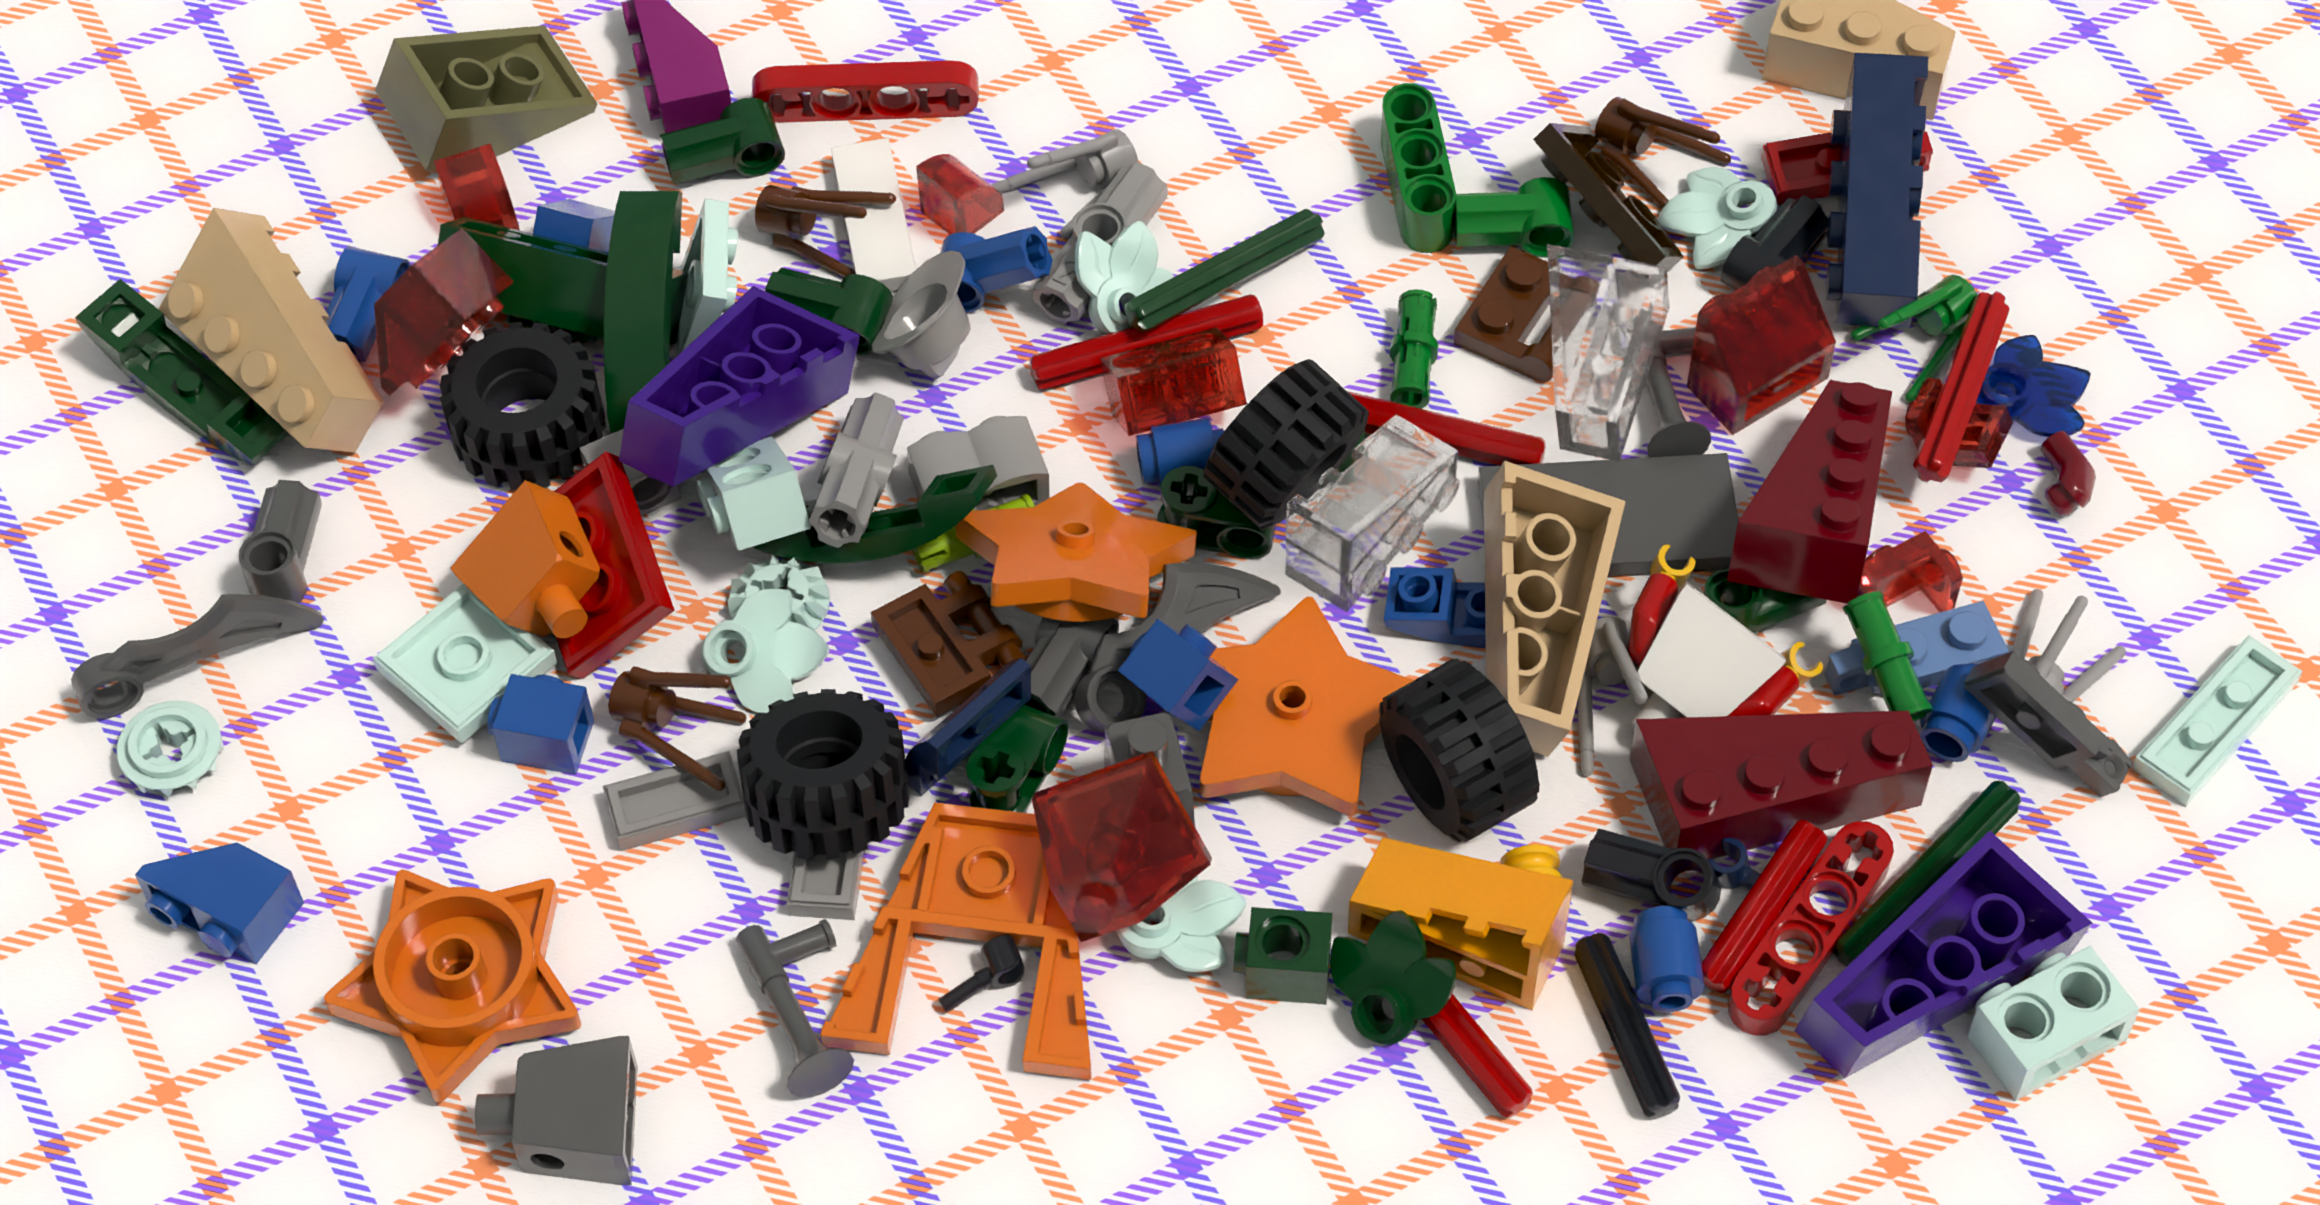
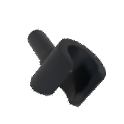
[938,935,1025,1013]

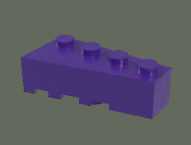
[619,286,860,487]
[1794,831,2093,1078]

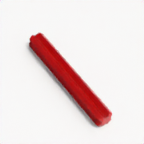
[1913,291,2010,483]
[1030,294,1263,390]
[1347,391,1546,466]

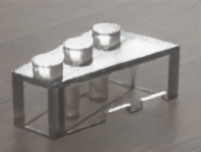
[1547,244,1670,462]
[1285,415,1460,612]

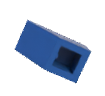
[135,842,304,965]

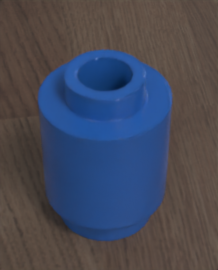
[1135,418,1224,488]
[1920,663,1996,762]
[1629,906,1705,1012]

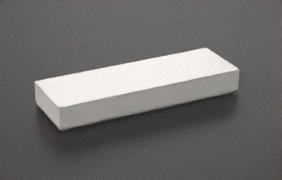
[831,138,916,291]

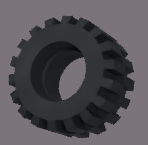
[440,322,605,490]
[1203,359,1369,529]
[1379,659,1540,842]
[737,689,910,860]

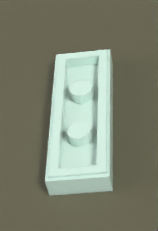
[2132,635,2303,807]

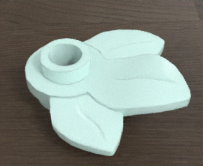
[1657,167,1777,270]
[1075,221,1175,334]
[702,589,829,713]
[1116,858,1246,972]

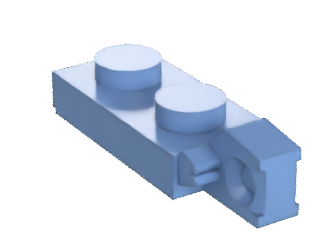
[1824,601,2009,696]

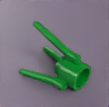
[1851,274,1977,403]

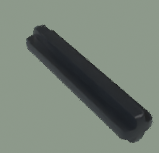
[1574,933,1680,1119]

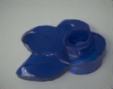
[1975,335,2091,437]

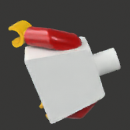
[1628,544,1823,725]

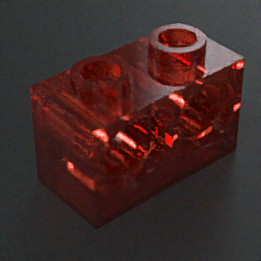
[1100,327,1247,436]

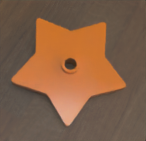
[956,482,1197,622]
[1200,596,1414,817]
[324,869,582,1102]

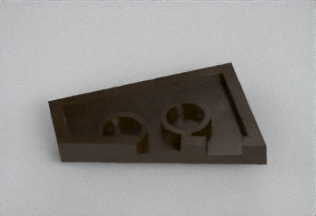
[1533,123,1684,273]

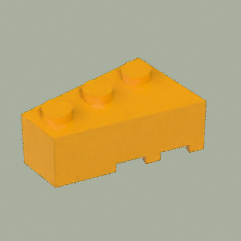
[1348,837,1573,1010]

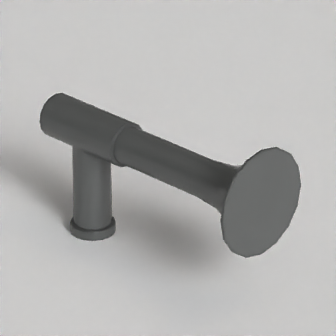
[1626,313,1715,457]
[736,919,854,1097]

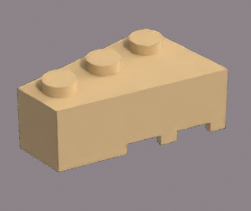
[1762,0,1956,120]

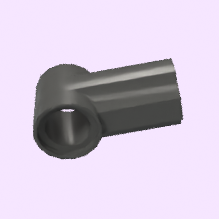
[239,480,322,603]
[1024,617,1119,718]

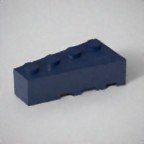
[1826,53,1929,329]

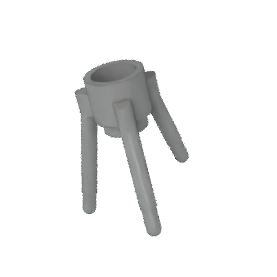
[987,129,1138,239]
[2012,589,2126,702]
[1578,617,1654,776]

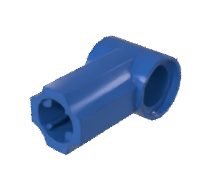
[940,226,1053,313]
[326,246,411,362]

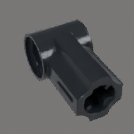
[1720,195,1829,311]
[1581,828,1721,921]

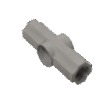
[1032,162,1168,325]
[808,392,904,548]

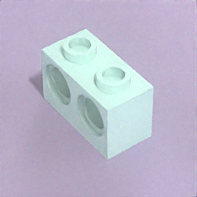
[696,436,811,551]
[1967,945,2140,1101]

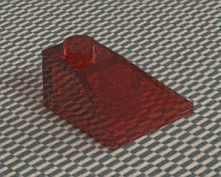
[1032,751,1212,942]

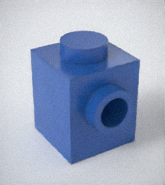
[1118,618,1239,731]
[487,674,595,775]

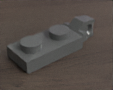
[1964,651,2133,797]

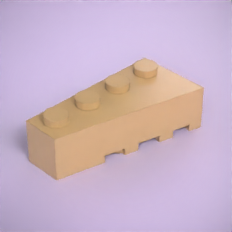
[159,208,384,453]
[1484,461,1626,757]

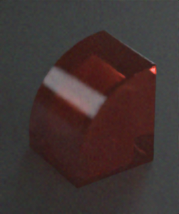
[433,143,520,230]
[916,154,1004,235]

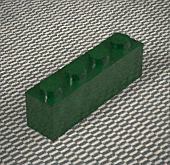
[430,217,689,346]

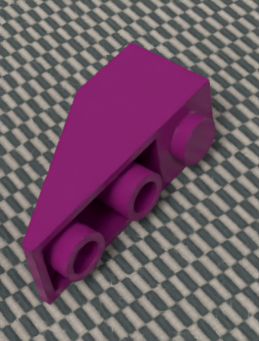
[621,0,731,133]

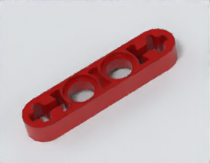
[751,60,979,123]
[1728,821,1894,1036]

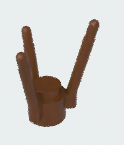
[1594,97,1731,209]
[755,185,896,278]
[608,666,747,791]

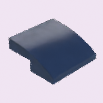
[905,658,1031,796]

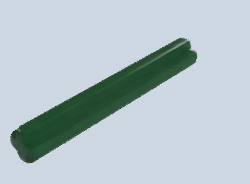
[1124,209,1325,333]
[1834,780,2021,966]

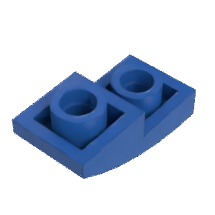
[1384,567,1486,648]

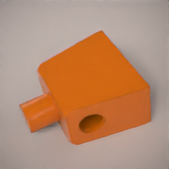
[450,480,600,638]

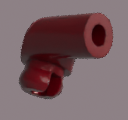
[2040,431,2096,516]

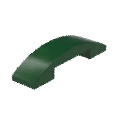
[604,191,682,434]
[75,279,289,466]
[752,465,997,563]

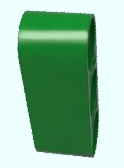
[1381,83,1456,253]

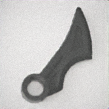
[1074,563,1281,733]
[71,594,324,718]

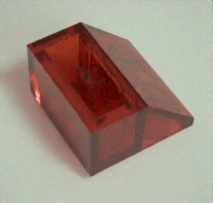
[374,229,514,397]
[1687,255,1836,435]

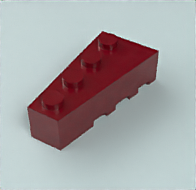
[1727,380,1892,604]
[1629,711,1933,860]

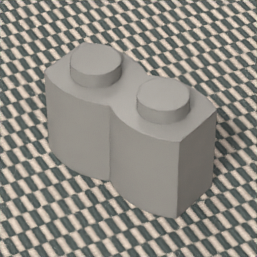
[907,416,1050,510]

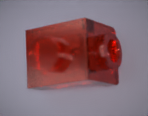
[1905,378,2013,468]
[1857,531,1963,612]

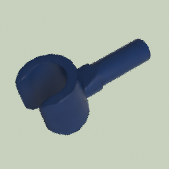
[1708,837,1791,911]

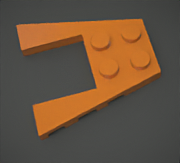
[820,802,1092,1080]

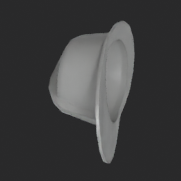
[872,250,971,379]

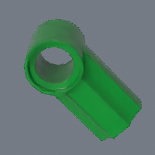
[1454,177,1574,258]

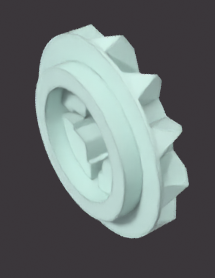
[727,554,830,631]
[117,701,224,797]

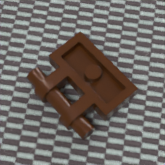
[870,571,1027,717]

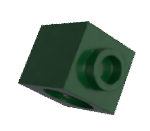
[1233,907,1332,1005]

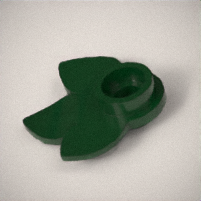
[1330,910,1456,1045]

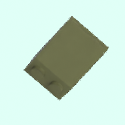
[375,25,598,171]

